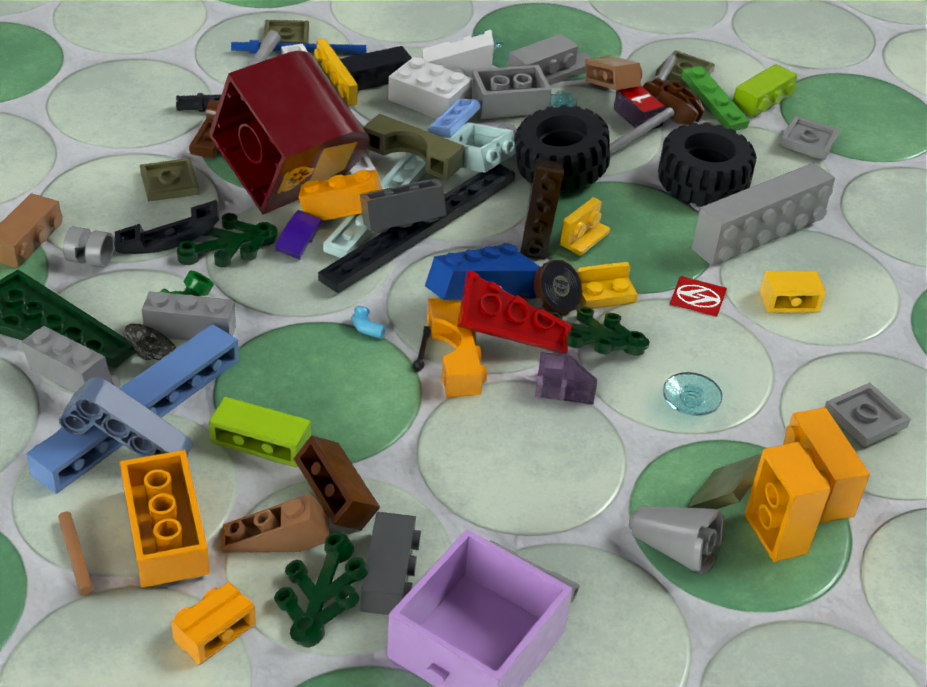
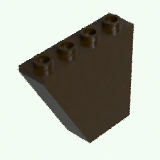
[520,158,564,259]

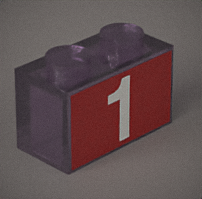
[614,86,666,130]

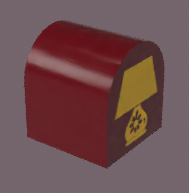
[209,51,370,215]

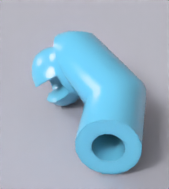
[351,306,386,339]

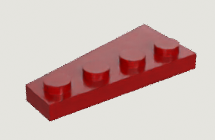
[457,270,572,354]

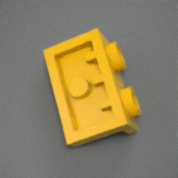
[560,197,610,256]
[577,262,638,309]

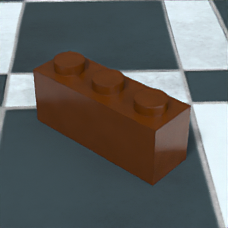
[293,435,380,531]

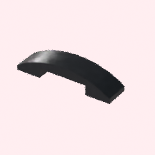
[115,200,219,254]

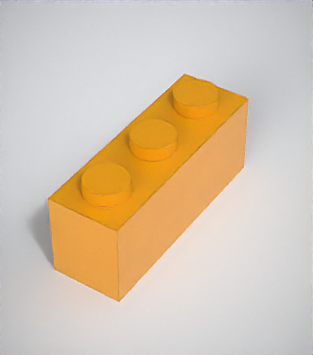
[298,169,382,221]

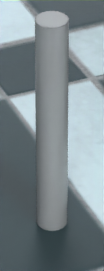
[657,55,677,81]

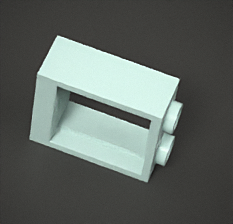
[443,123,516,173]

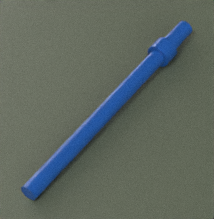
[231,40,366,54]

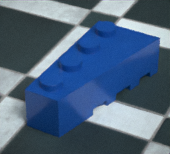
[425,243,540,300]

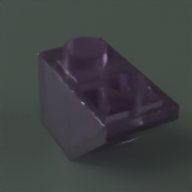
[535,352,597,404]

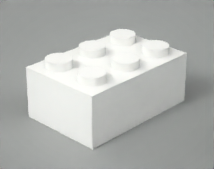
[388,57,473,119]

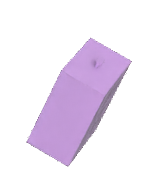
[387,529,573,687]

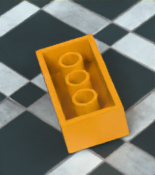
[119,450,210,588]

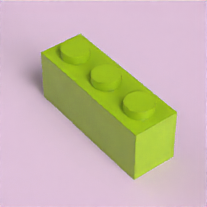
[733,64,798,118]
[209,397,311,468]

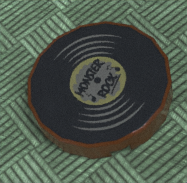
[534,259,582,315]

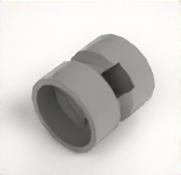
[63,226,114,268]

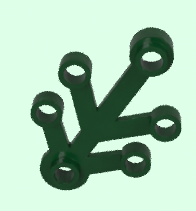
[177,213,278,267]
[550,307,650,356]
[274,532,369,648]

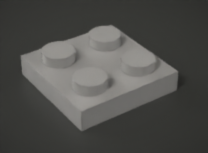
[779,116,840,160]
[825,382,911,447]

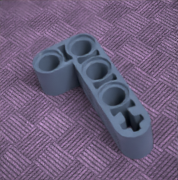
[59,377,192,457]

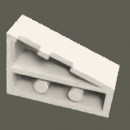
[422,30,494,78]

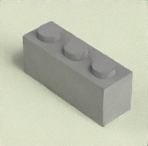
[508,34,578,75]
[142,291,236,340]
[21,326,113,393]

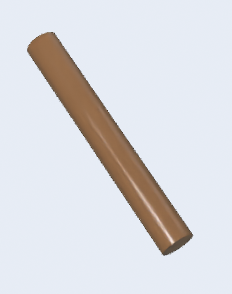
[58,511,93,596]

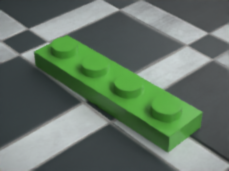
[681,65,750,131]

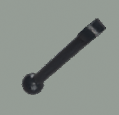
[413,326,430,371]

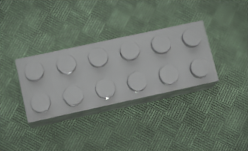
[692,162,835,266]

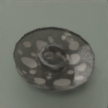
[123,324,176,361]

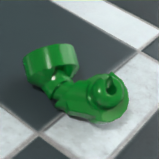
[160,270,214,296]

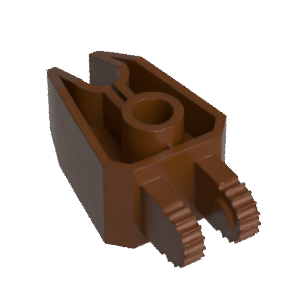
[643,78,705,125]

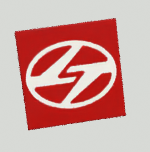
[669,276,727,317]

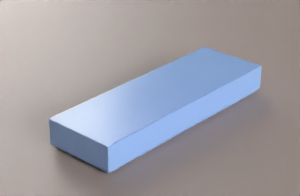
[428,99,481,137]

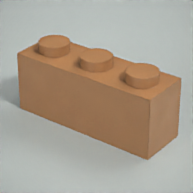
[585,56,642,90]
[0,193,63,268]

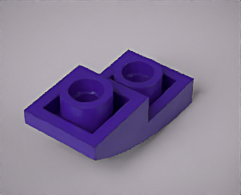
[275,210,322,260]

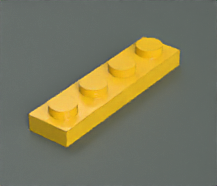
[314,38,358,106]

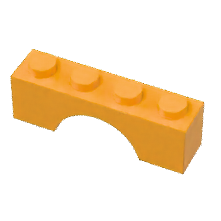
[427,298,487,398]

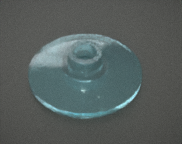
[663,372,722,416]

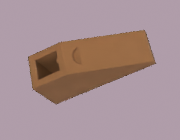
[221,493,330,553]

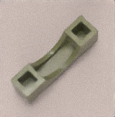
[363,113,464,180]

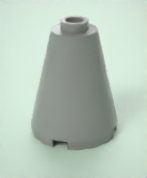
[629,506,724,575]

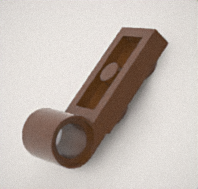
[189,100,219,158]

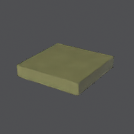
[263,20,309,44]
[656,50,715,88]
[140,158,200,202]
[687,454,761,510]

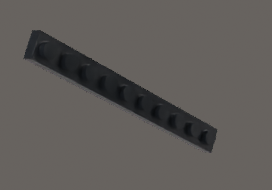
[318,164,515,293]

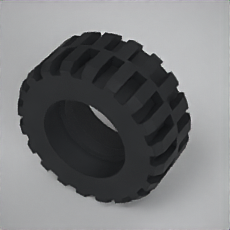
[515,105,610,192]
[658,123,757,207]

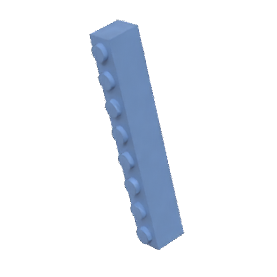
[26,324,239,494]

